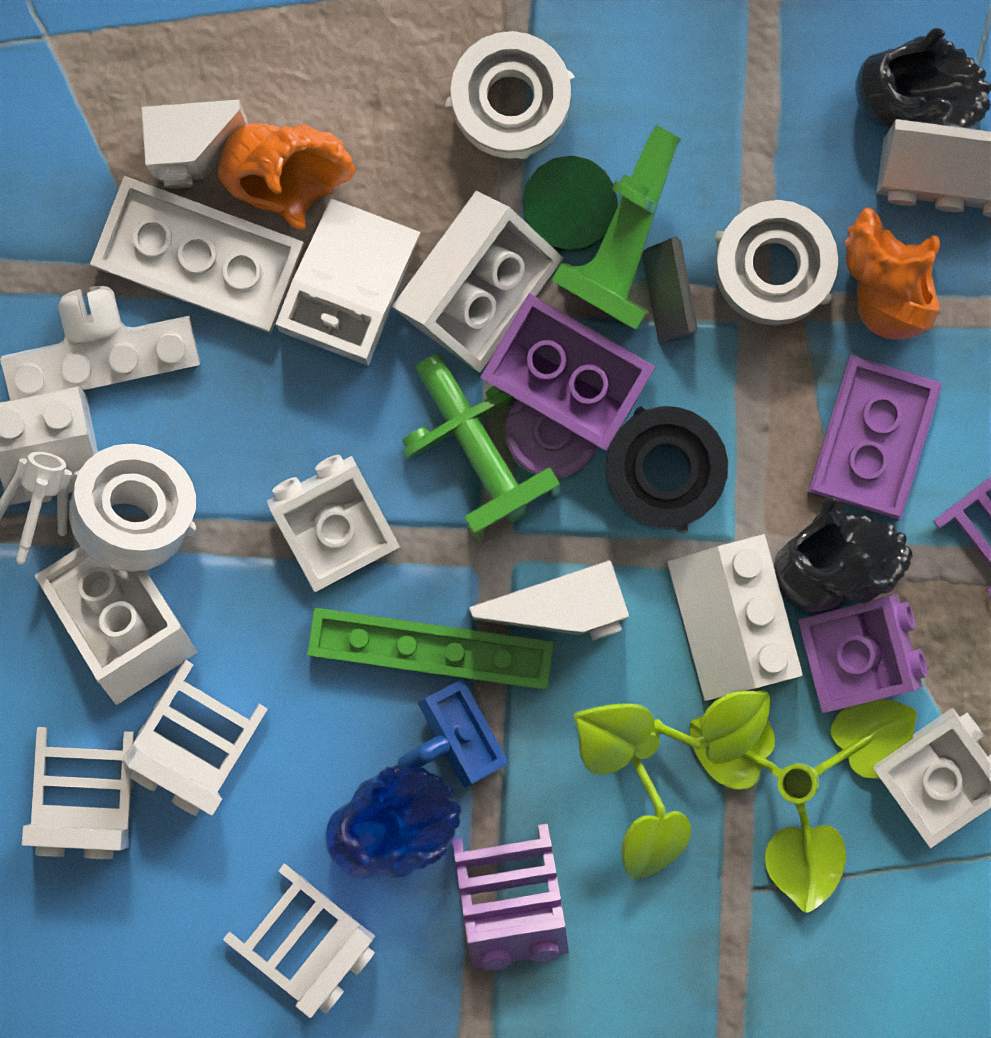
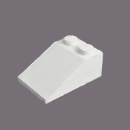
[34,547,198,705]
[470,561,629,641]

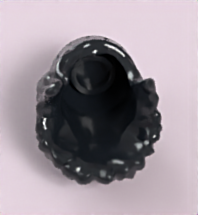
[855,28,991,129]
[774,497,913,613]

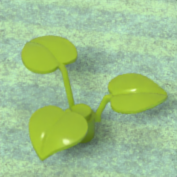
[574,689,770,880]
[689,699,917,913]

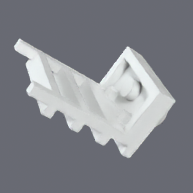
[123,659,268,816]
[22,727,135,859]
[223,863,375,1018]

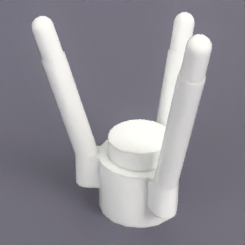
[0,452,72,565]

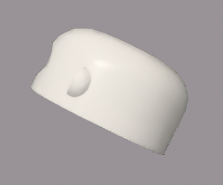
[445,31,575,159]
[714,200,838,326]
[69,444,196,572]

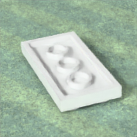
[90,176,305,333]

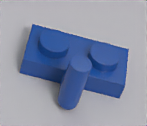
[397,678,509,788]

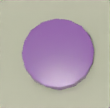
[505,399,597,479]

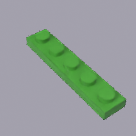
[307,607,554,690]

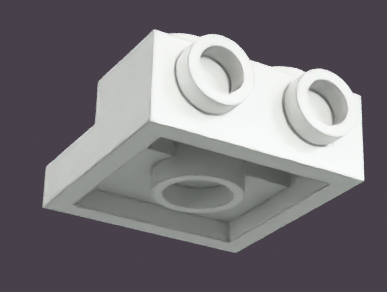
[267,455,400,592]
[874,708,991,848]

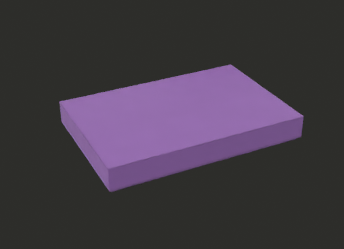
[807,355,942,521]

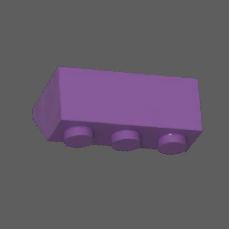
[480,293,656,451]

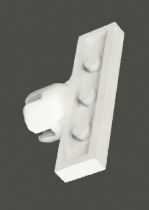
[0,286,200,400]

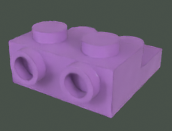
[798,594,928,713]

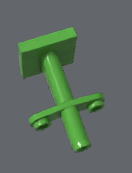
[552,125,681,330]
[402,353,560,544]

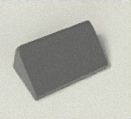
[642,237,698,343]

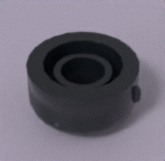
[605,406,728,533]

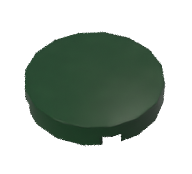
[522,155,618,252]

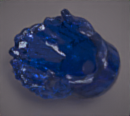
[325,765,462,879]

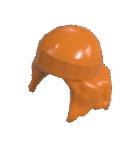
[217,122,356,230]
[845,207,940,340]

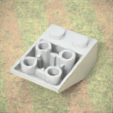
[275,198,420,366]

